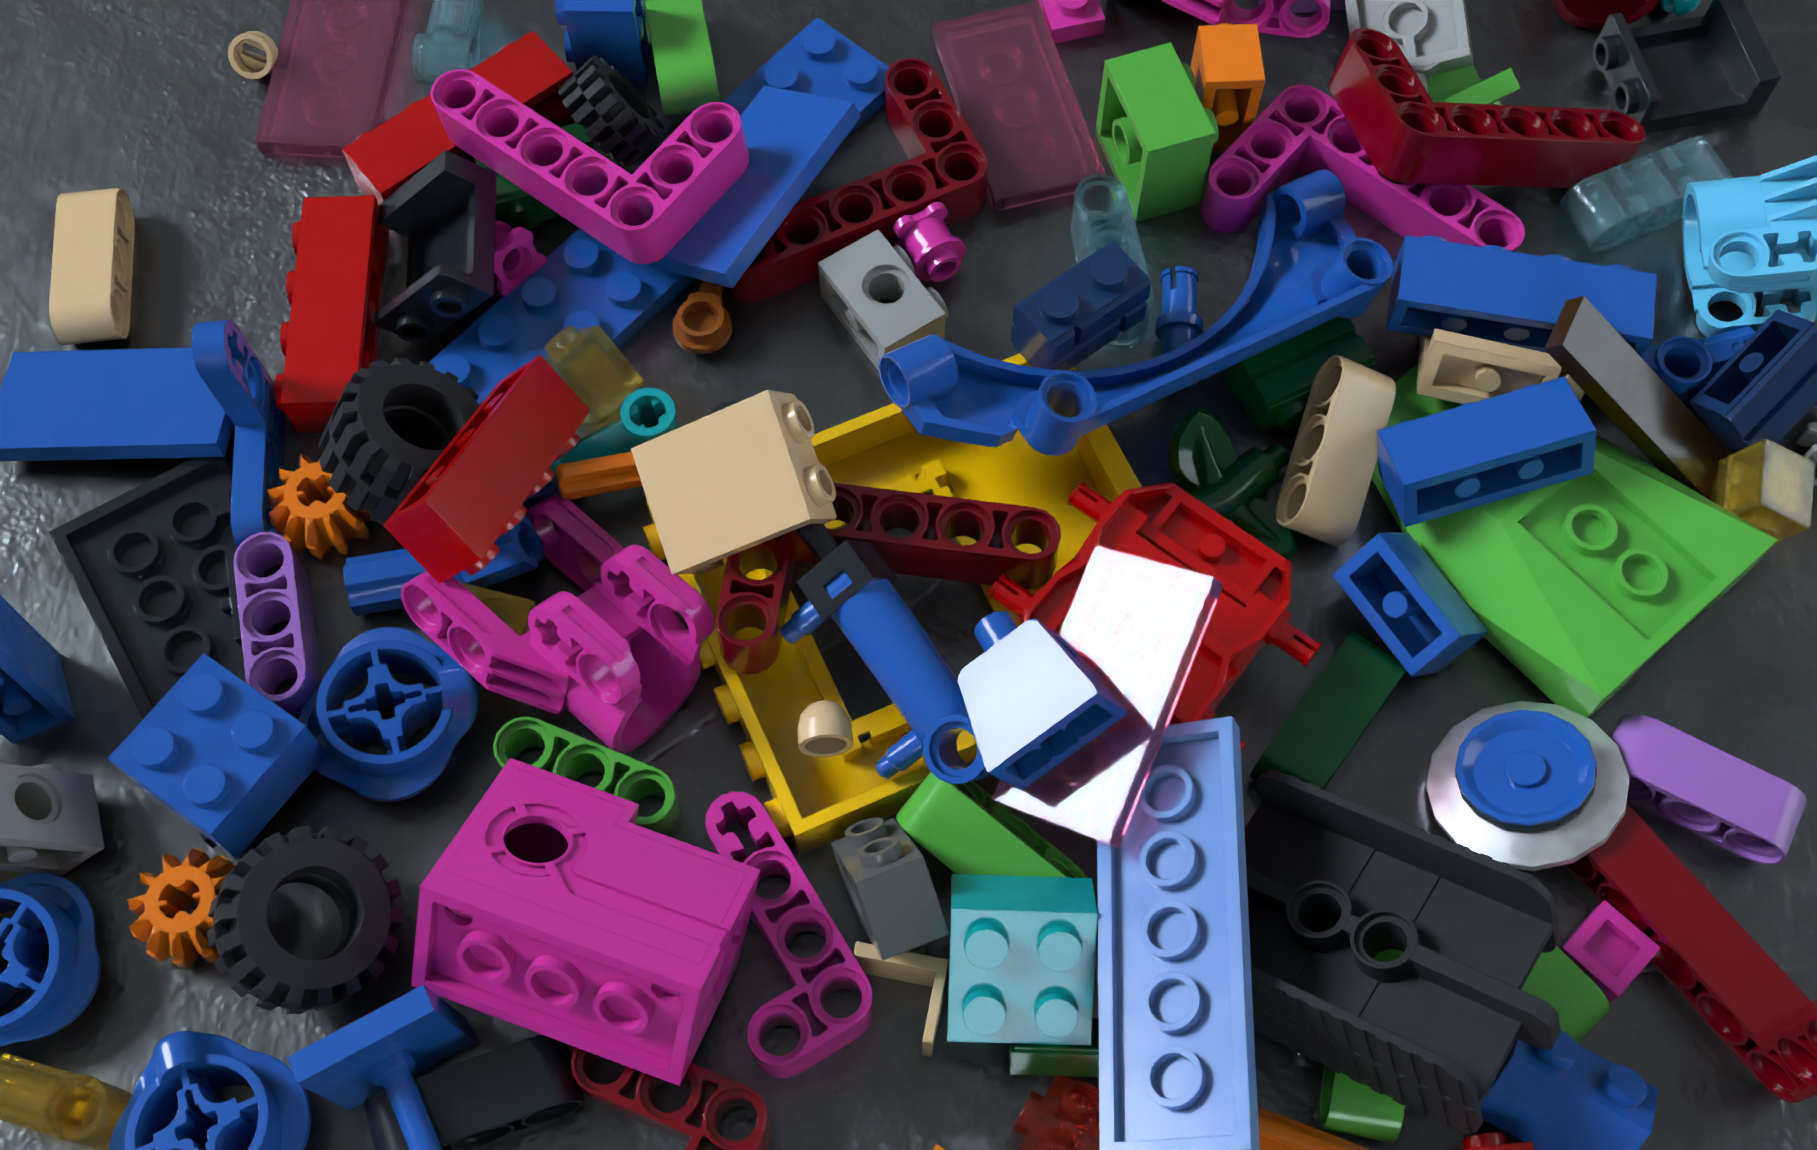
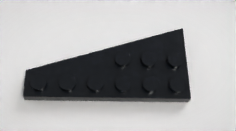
[49,448,246,849]

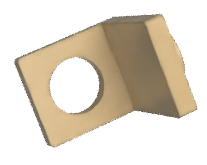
[853,941,949,1057]

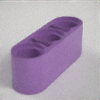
[233,532,322,720]
[1611,714,1807,865]

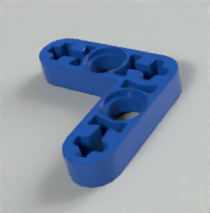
[191,319,285,547]

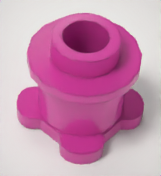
[893,202,967,282]
[494,220,547,296]

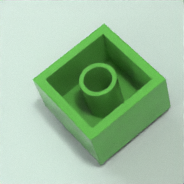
[1095,42,1219,222]

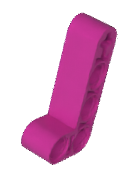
[705,791,874,1079]

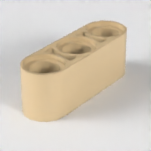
[49,188,135,345]
[1276,355,1396,547]

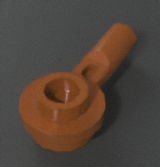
[672,280,732,354]

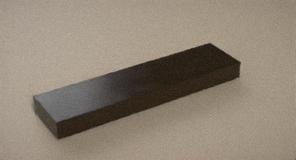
[1544,296,1729,500]

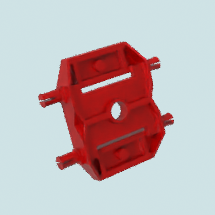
[988,481,1322,752]

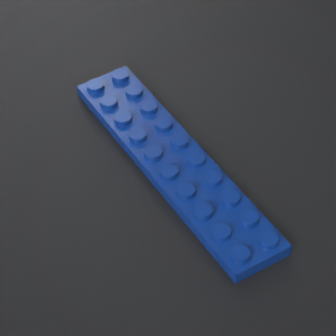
[429,17,890,405]

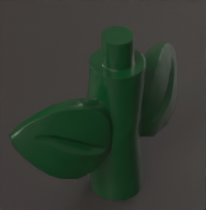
[1168,407,1297,559]

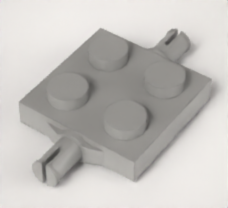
[1345,0,1474,92]

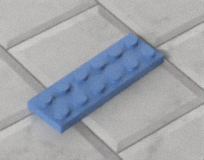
[1096,716,1260,1150]

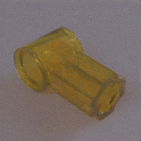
[0,1053,132,1150]

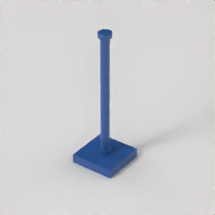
[287,985,477,1150]

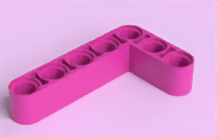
[430,69,750,264]
[1201,84,1525,252]

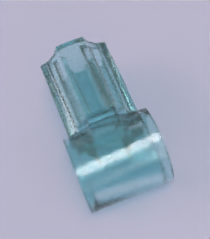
[412,0,486,85]

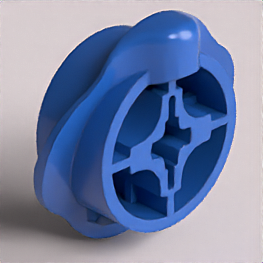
[298,627,480,802]
[0,873,101,1047]
[109,1031,312,1150]

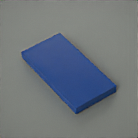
[644,85,861,288]
[0,347,234,462]

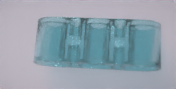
[1560,136,1735,253]
[1070,174,1153,349]

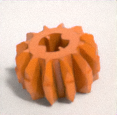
[267,454,373,560]
[127,847,235,969]

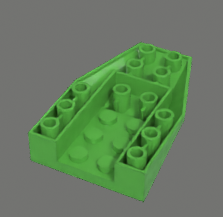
[1372,364,1778,718]

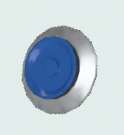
[1426,701,1629,871]

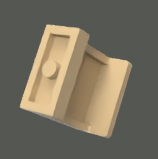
[1417,328,1562,404]
[631,390,836,575]

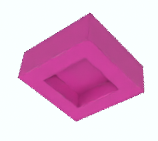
[1036,0,1106,45]
[1560,900,1661,1003]

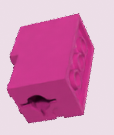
[411,758,761,1086]

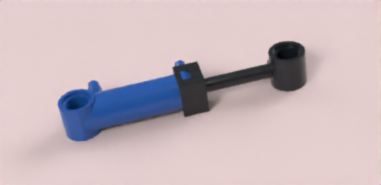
[707,401,992,784]

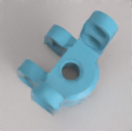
[1682,155,1817,337]

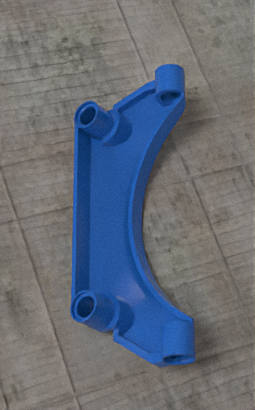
[878,169,1393,456]

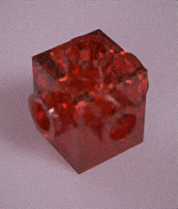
[1013,1075,1100,1150]

